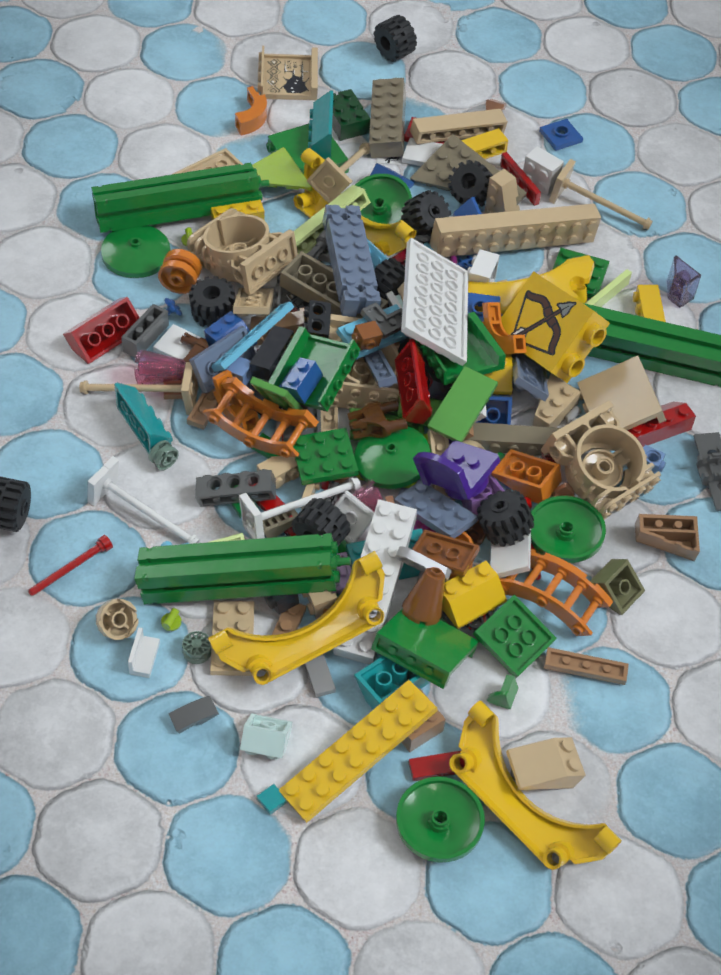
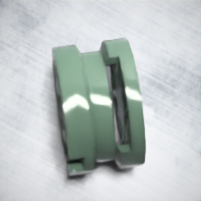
[148,440,179,471]
[182,631,211,664]

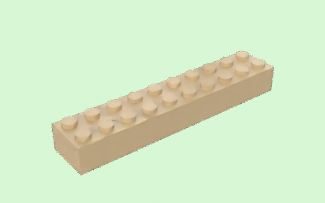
[430,204,601,257]

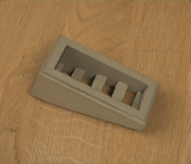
[263,509,298,538]

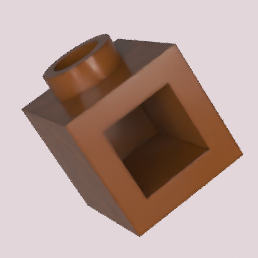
[352,321,383,351]

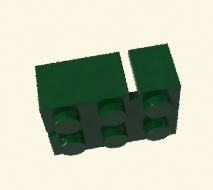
[332,89,371,141]

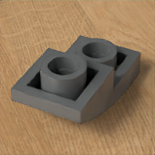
[169,696,219,734]

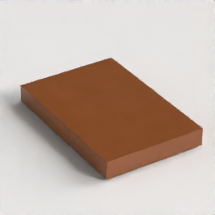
[412,529,480,577]

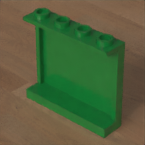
[266,123,349,175]
[412,312,506,385]
[268,326,360,412]
[371,608,479,689]

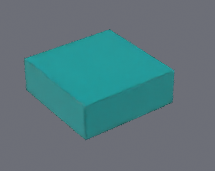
[257,784,287,815]

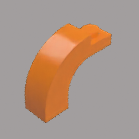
[235,86,267,135]
[482,302,527,354]
[212,370,259,433]

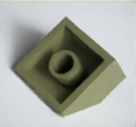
[590,559,645,615]

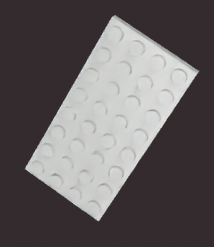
[401,238,468,366]

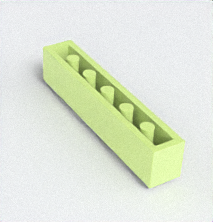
[294,185,371,254]

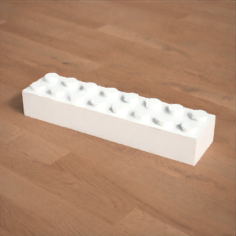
[333,499,417,665]

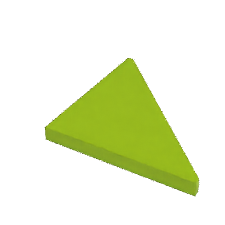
[252,147,313,191]

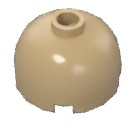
[96,599,138,640]

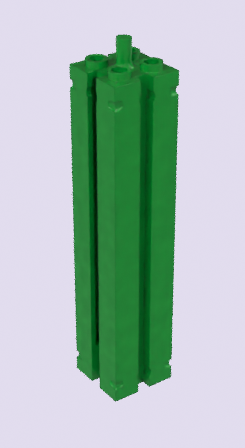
[91,162,270,233]
[583,303,721,387]
[134,533,351,605]

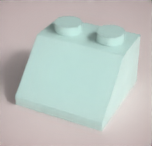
[240,713,293,760]

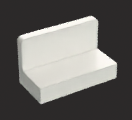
[128,627,160,678]

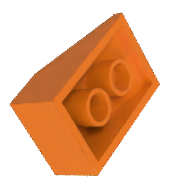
[491,449,562,504]

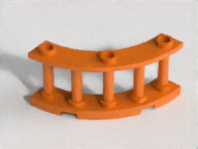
[202,377,319,458]
[499,549,613,636]

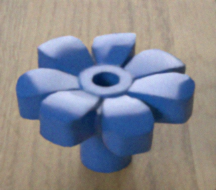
[164,298,182,317]

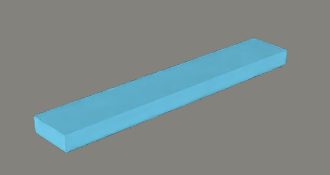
[211,302,294,372]

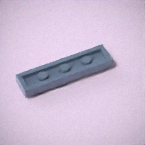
[364,349,397,388]

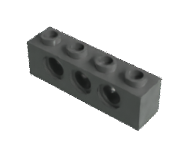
[195,469,276,507]

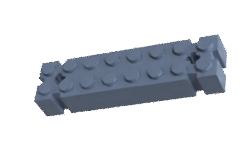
[322,205,381,317]

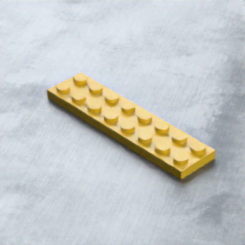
[279,680,438,823]

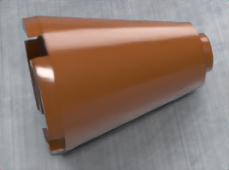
[402,567,445,626]

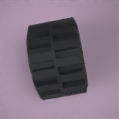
[373,15,417,62]
[448,160,493,207]
[401,190,451,236]
[374,258,405,307]
[189,276,236,327]
[0,476,31,532]
[477,489,534,547]
[291,498,351,546]

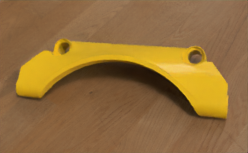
[293,148,416,256]
[468,255,594,314]
[208,551,385,685]
[449,700,622,870]

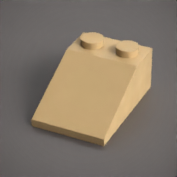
[506,737,586,790]

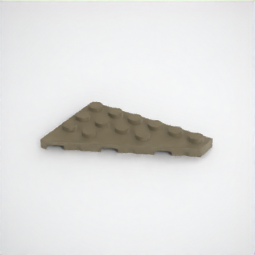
[410,134,527,205]

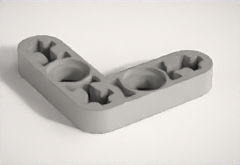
[395,546,452,582]

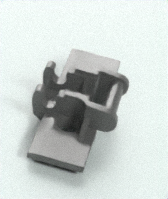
[693,432,721,511]

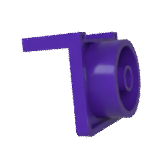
[413,441,500,500]

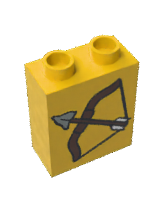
[501,271,610,383]

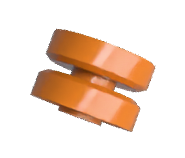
[158,249,202,294]

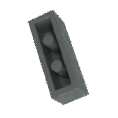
[121,304,169,359]

